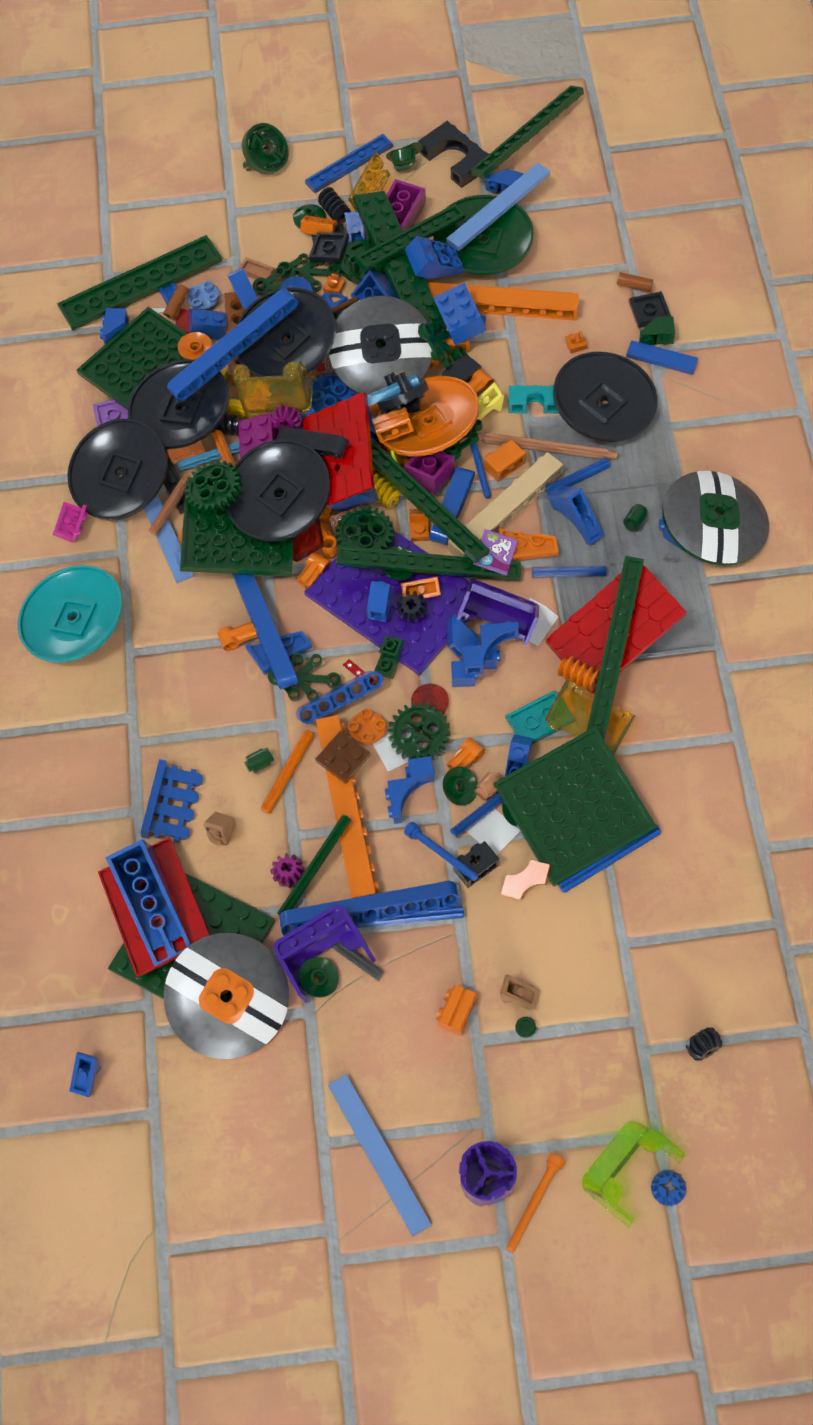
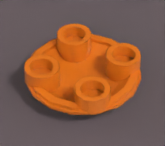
[348,708,386,745]

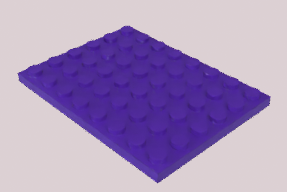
[304,531,469,676]

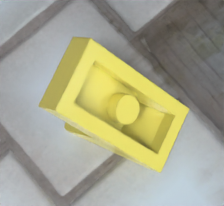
[477,382,504,420]

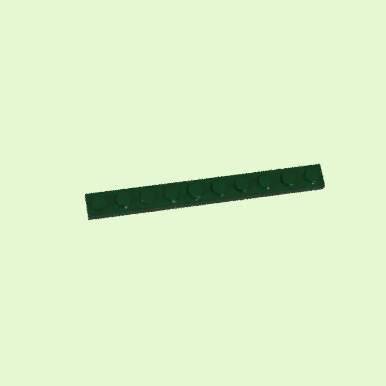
[471,85,584,178]
[371,439,490,563]
[336,545,521,582]
[587,555,644,741]

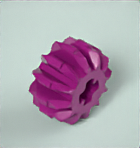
[271,404,302,432]
[270,853,305,888]

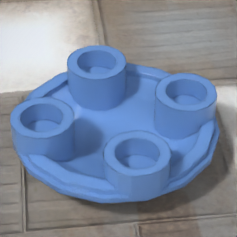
[187,281,220,309]

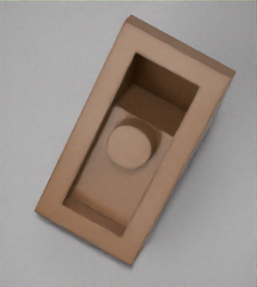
[500,974,539,1010]

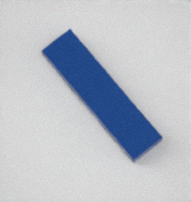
[626,340,698,375]

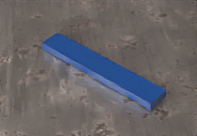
[305,134,393,193]

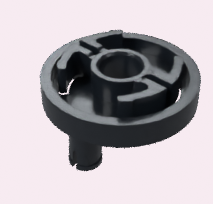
[377,372,429,412]

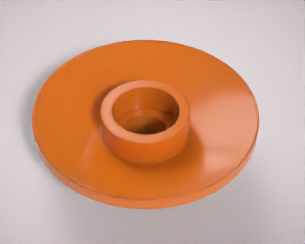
[178,332,212,360]

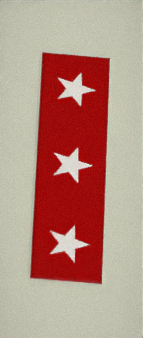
[343,659,374,684]

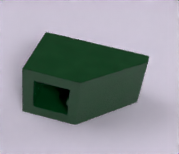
[639,316,675,345]

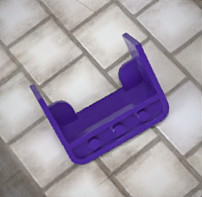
[456,579,539,646]
[274,905,377,1003]

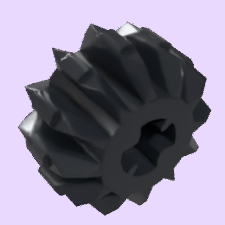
[396,591,428,623]
[685,1027,723,1061]

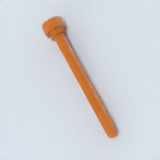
[506,1153,565,1252]

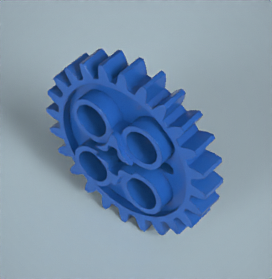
[304,371,357,413]

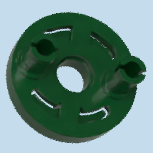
[242,123,289,174]
[339,235,386,284]

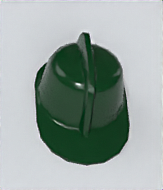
[386,142,424,171]

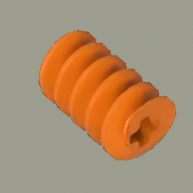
[557,656,600,692]

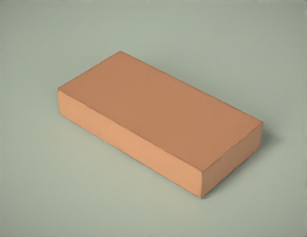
[238,257,275,279]

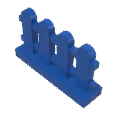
[141,759,203,843]

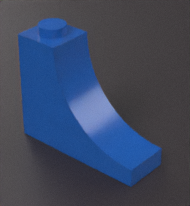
[546,485,604,545]

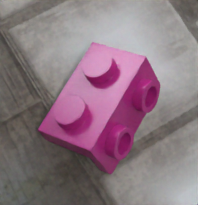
[52,502,88,543]

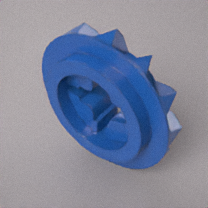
[651,1170,686,1206]

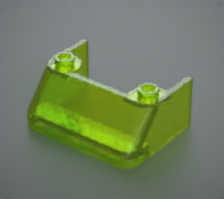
[581,1121,685,1228]

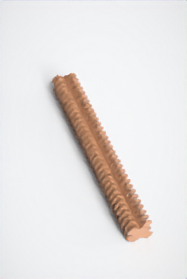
[148,473,192,537]

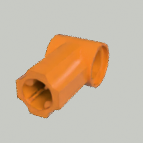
[468,369,495,395]
[311,522,337,559]
[297,552,331,589]
[217,621,257,651]
[446,737,485,769]

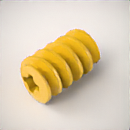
[373,473,401,510]

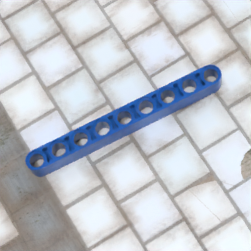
[167,288,298,401]
[232,574,298,690]
[279,881,460,935]

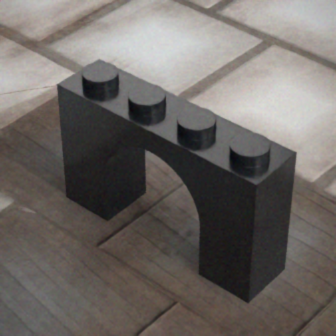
[418,121,489,188]

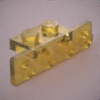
[348,153,391,210]

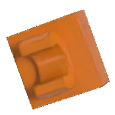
[323,274,345,294]
[565,331,587,354]

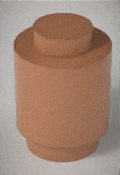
[474,772,502,801]

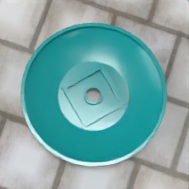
[18,565,123,663]

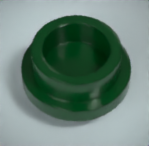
[515,1017,536,1038]

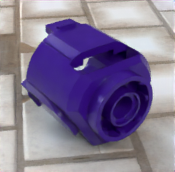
[459,1141,517,1207]

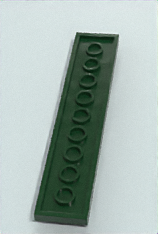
[353,191,445,328]
[57,235,222,331]

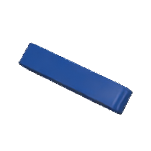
[429,467,475,545]
[296,671,383,724]

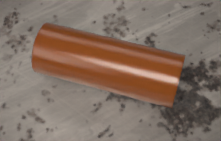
[617,272,653,292]
[163,284,190,320]

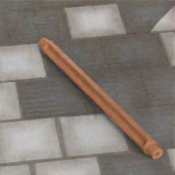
[478,432,618,460]

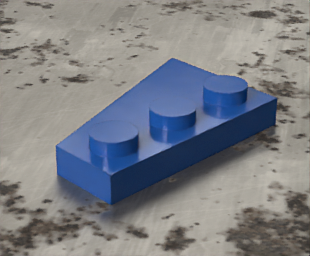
[245,631,313,675]

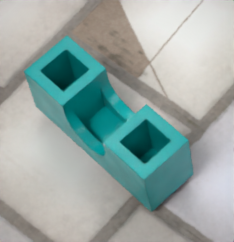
[508,385,559,414]

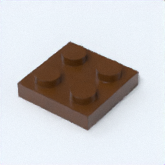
[315,731,371,784]

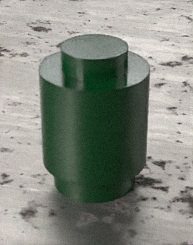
[623,504,648,531]
[244,748,274,774]

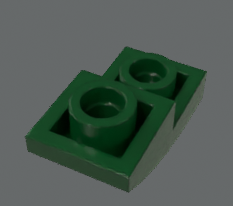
[374,635,404,679]

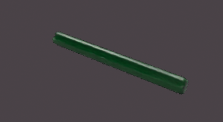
[278,814,351,915]

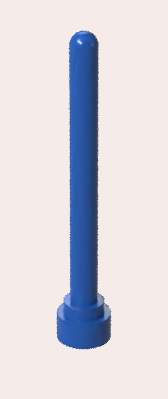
[466,431,491,499]
[404,822,478,881]

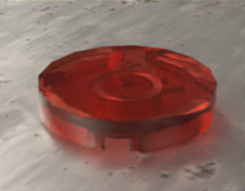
[411,683,449,716]

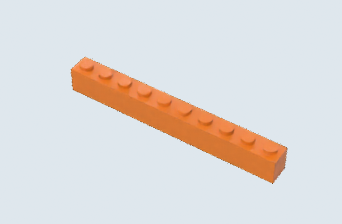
[426,282,579,321]
[316,715,379,898]

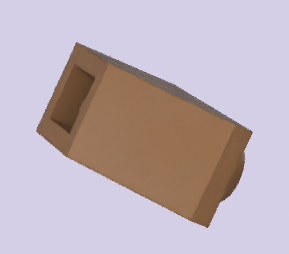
[204,811,236,845]

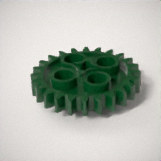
[184,459,243,514]
[335,506,395,550]
[388,701,451,760]

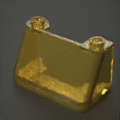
[232,361,313,415]
[544,679,636,756]

